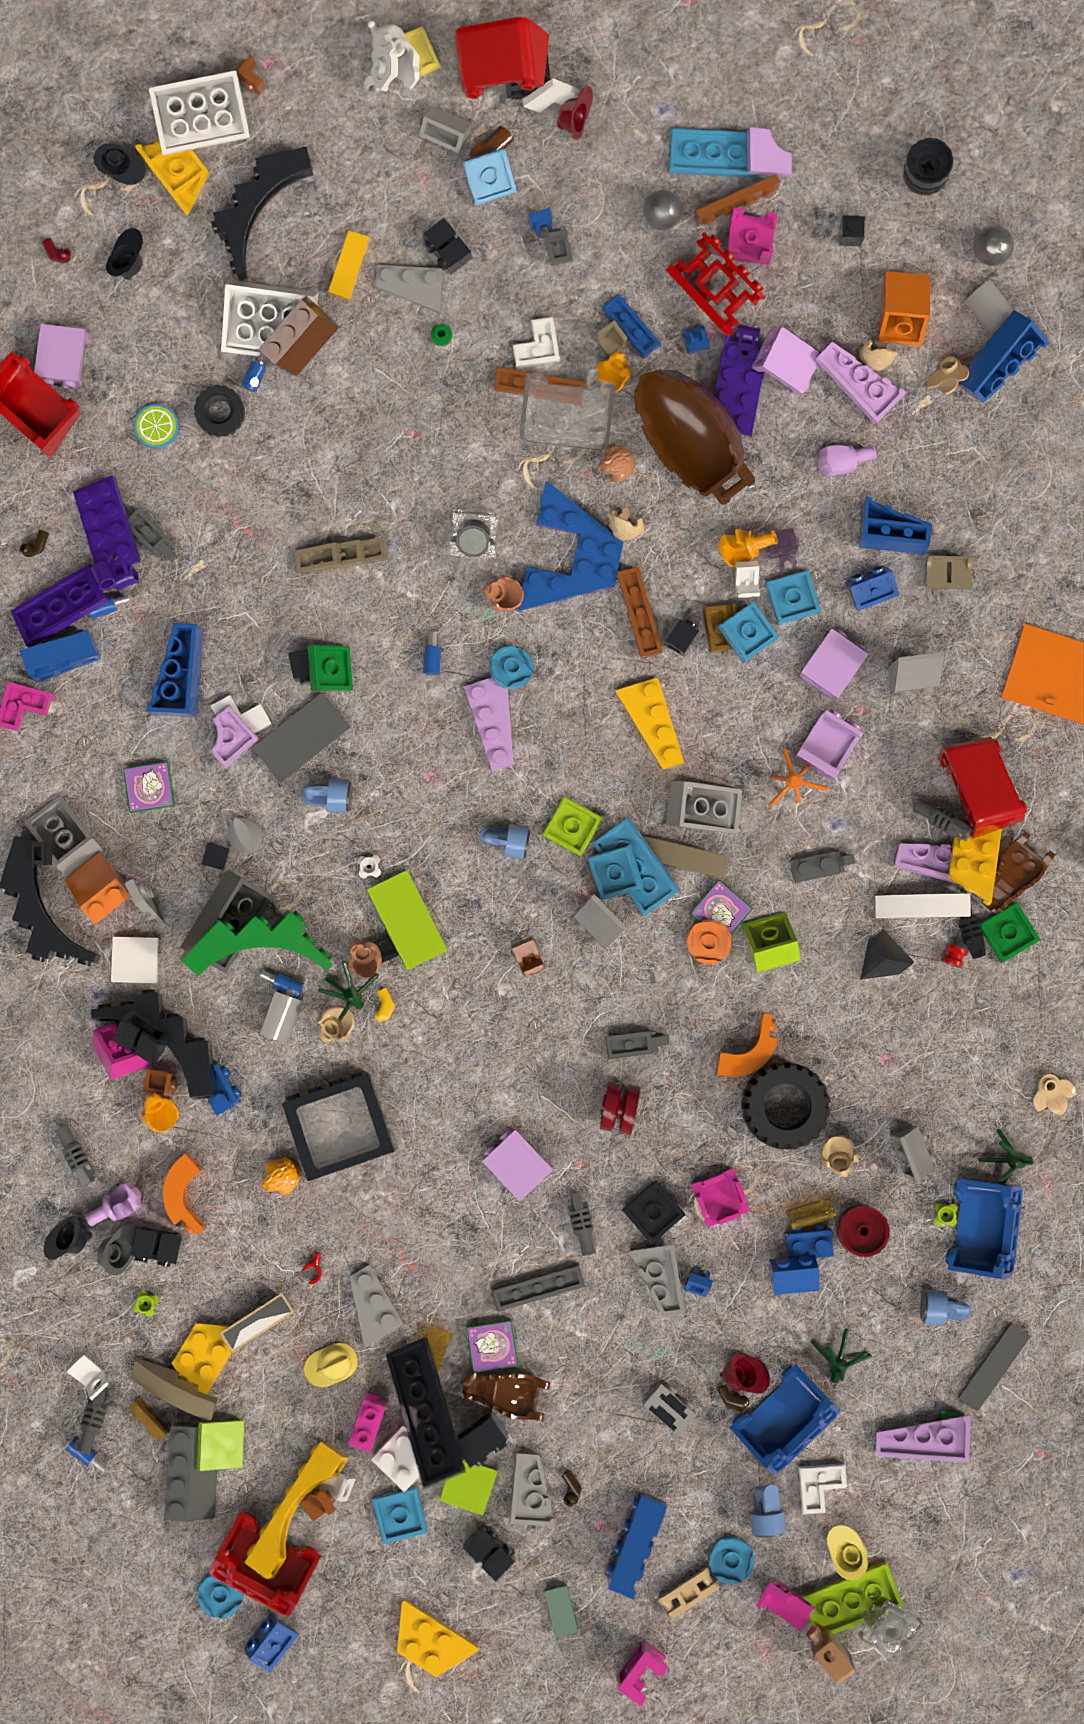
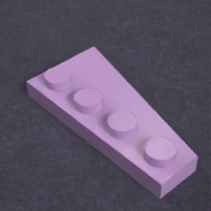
[815,342,907,424]
[464,678,514,772]
[893,844,961,885]
[876,1415,971,1463]

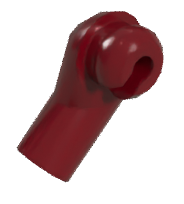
[41,238,71,264]

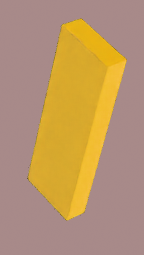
[328,230,370,301]

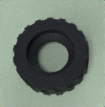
[194,385,245,437]

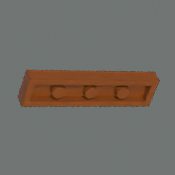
[695,174,780,226]
[494,367,585,405]
[617,567,663,659]

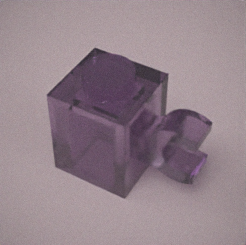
[767,528,800,571]

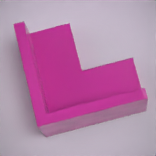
[0,682,56,732]
[92,1023,153,1080]
[755,1580,816,1630]

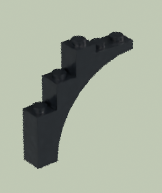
[211,146,314,281]
[0,836,100,966]
[91,989,216,1100]

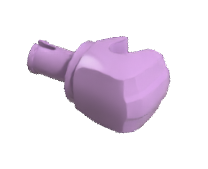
[817,444,876,477]
[85,1181,142,1227]

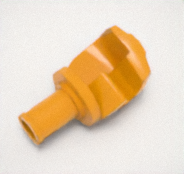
[718,529,778,567]

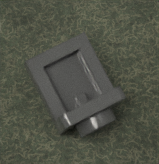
[545,228,573,266]

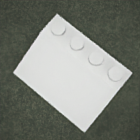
[149,71,250,155]
[221,280,318,356]

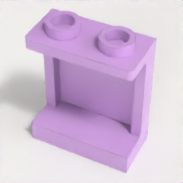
[34,324,89,389]
[752,327,820,395]
[799,629,869,701]
[794,709,863,781]
[482,1129,553,1201]

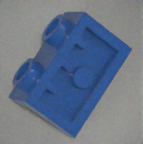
[845,565,899,611]
[207,1063,242,1116]
[785,1225,834,1258]
[244,1612,299,1672]

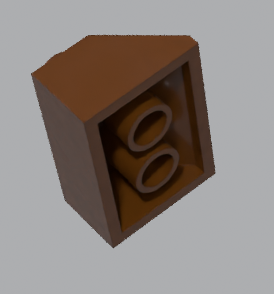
[259,296,340,376]

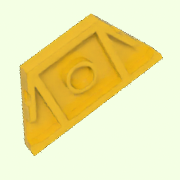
[135,141,210,216]
[948,829,1002,906]
[172,1322,232,1394]
[397,1598,479,1677]

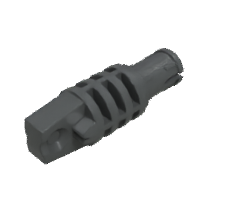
[913,799,972,841]
[55,1124,95,1186]
[568,1191,596,1256]
[76,1390,108,1455]

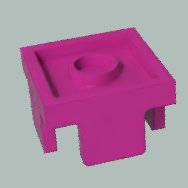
[690,1168,750,1228]

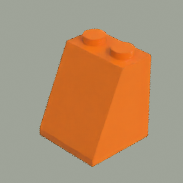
[878,271,930,346]
[64,851,131,924]

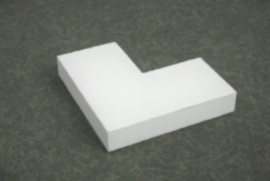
[523,78,582,113]
[513,317,560,368]
[211,695,272,733]
[798,1463,847,1514]

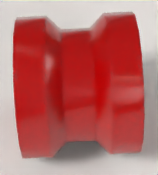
[941,944,968,968]

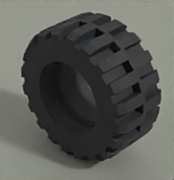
[741,1062,831,1150]

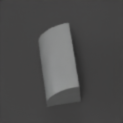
[419,106,473,153]
[965,279,1014,336]
[260,991,303,1043]

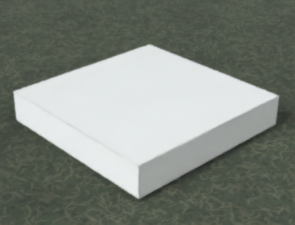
[111,937,159,983]

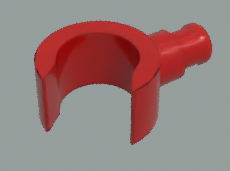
[302,1251,323,1284]

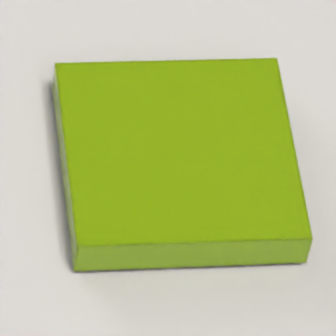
[542,796,603,857]
[197,1419,244,1471]
[439,1459,498,1515]

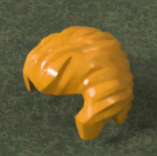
[595,350,632,393]
[140,1092,179,1132]
[262,1158,301,1196]

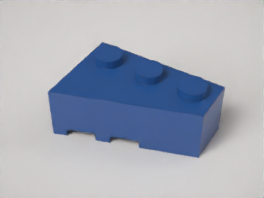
[859,496,931,555]
[19,629,101,683]

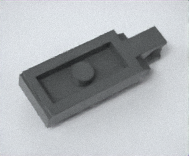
[128,507,178,563]
[790,851,856,883]
[605,1031,669,1059]

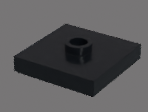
[621,1180,686,1245]

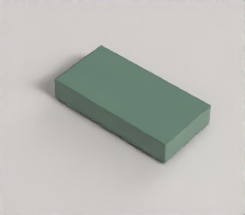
[544,1584,578,1637]

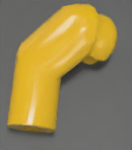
[374,987,395,1022]

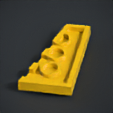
[615,678,684,770]

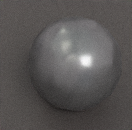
[643,190,683,231]
[974,225,1014,266]

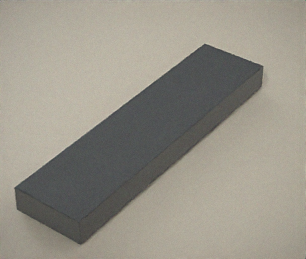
[491,1264,585,1312]
[958,1322,1030,1412]

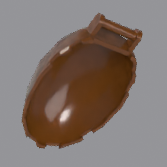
[634,370,755,505]

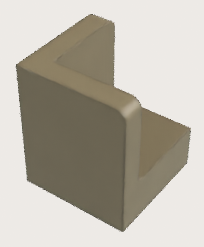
[596,320,627,358]

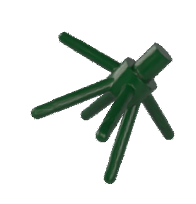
[318,961,379,1021]
[978,1129,1034,1183]
[811,1328,872,1383]

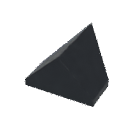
[860,929,914,980]

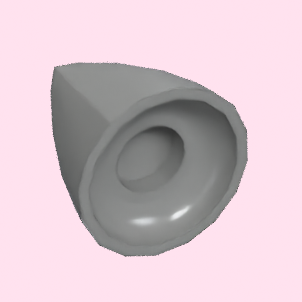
[229,817,263,853]

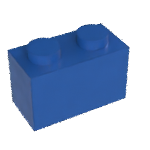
[770,1255,820,1295]

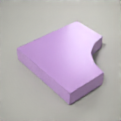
[747,127,792,177]
[210,705,259,769]

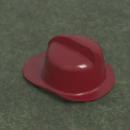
[557,86,593,140]
[720,1354,770,1394]

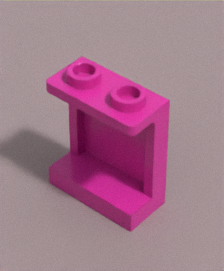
[349,1391,389,1452]

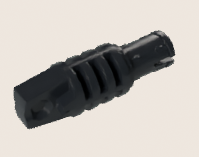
[958,907,986,959]

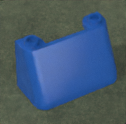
[946,1178,1023,1279]
[729,1363,840,1475]

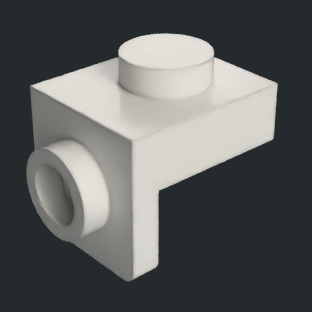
[734,561,760,597]

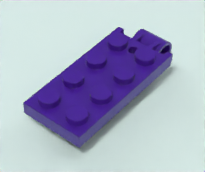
[714,324,764,437]
[73,475,141,590]
[11,561,116,648]

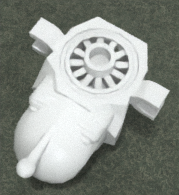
[364,21,420,91]

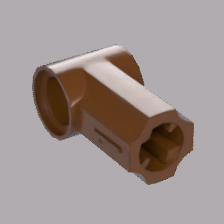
[469,126,514,158]

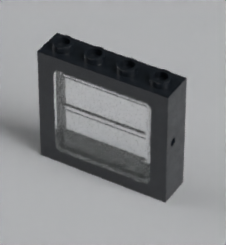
[282,1071,396,1182]

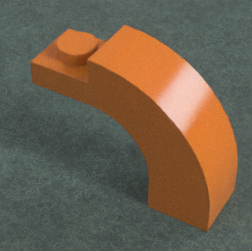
[715,1013,778,1077]
[163,1153,207,1235]

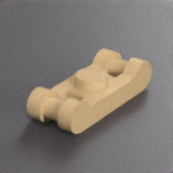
[657,1566,720,1620]

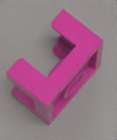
[727,208,777,265]
[616,1639,668,1707]

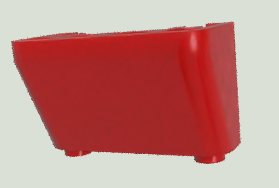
[455,17,549,99]
[0,351,81,458]
[938,737,1027,839]
[209,1511,322,1616]

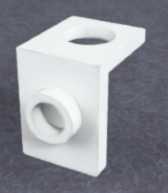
[66,1354,109,1400]
[319,1473,355,1501]

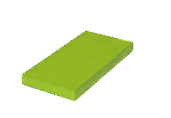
[366,870,448,971]
[801,1561,904,1634]

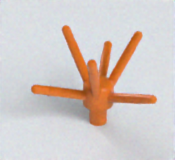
[769,747,828,807]

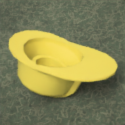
[304,1343,358,1388]
[827,1525,868,1580]

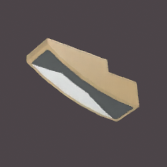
[219,1293,294,1353]

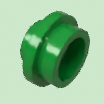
[430,324,453,346]

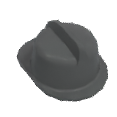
[97,1224,136,1276]

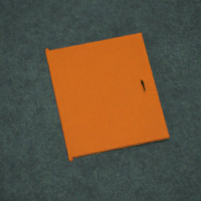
[1001,622,1084,725]

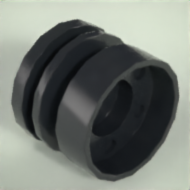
[903,138,953,196]

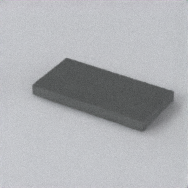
[252,692,351,783]

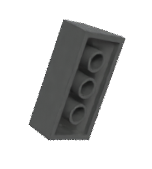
[180,869,273,973]
[164,1422,218,1522]

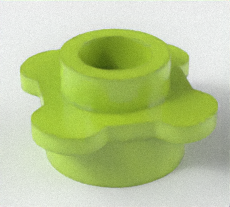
[934,1203,957,1226]
[133,1290,159,1317]

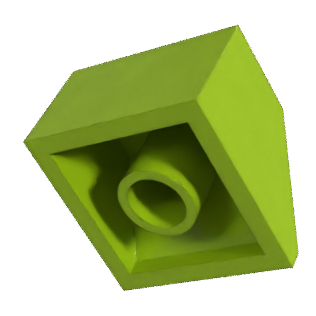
[742,912,801,973]

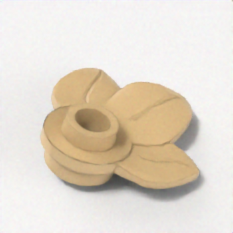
[927,356,969,395]
[1033,1073,1077,1115]

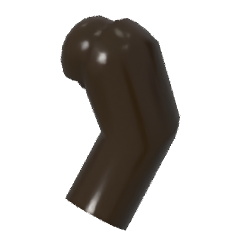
[19,530,49,557]
[717,1384,750,1411]
[561,1470,582,1507]

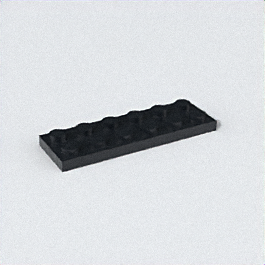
[386,1338,466,1489]

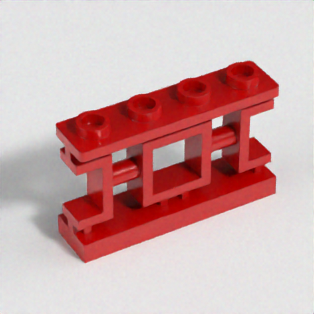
[666,232,766,336]

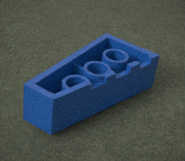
[958,310,1050,403]
[145,623,204,718]
[604,1492,667,1600]

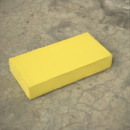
[405,26,441,76]

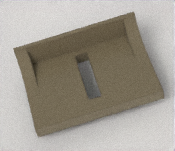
[926,556,973,590]

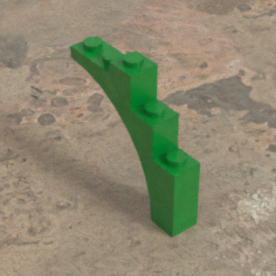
[179,909,333,976]

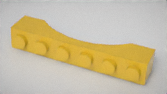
[245,1442,349,1579]

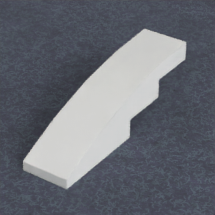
[875,894,971,918]

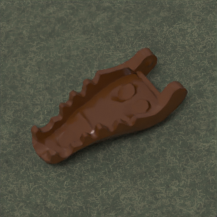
[981,831,1056,913]
[462,1373,551,1422]

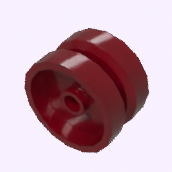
[599,1081,641,1135]
[836,1204,890,1257]

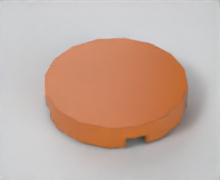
[687,919,732,964]

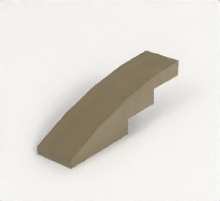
[294,537,389,573]
[643,836,729,879]
[131,1358,218,1421]

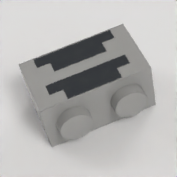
[642,1381,696,1436]

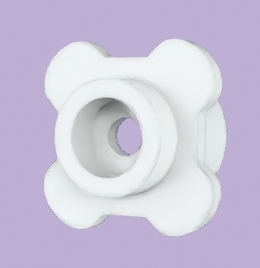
[358,855,381,878]

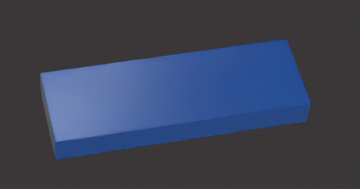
[602,294,661,359]

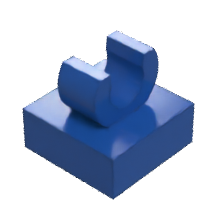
[529,208,552,237]
[682,325,710,355]
[684,1267,713,1297]

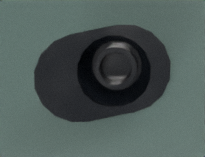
[93,141,146,185]
[106,228,143,280]
[43,1216,92,1260]

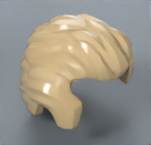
[859,340,898,371]
[608,507,645,540]
[317,1006,355,1043]
[821,1134,859,1177]

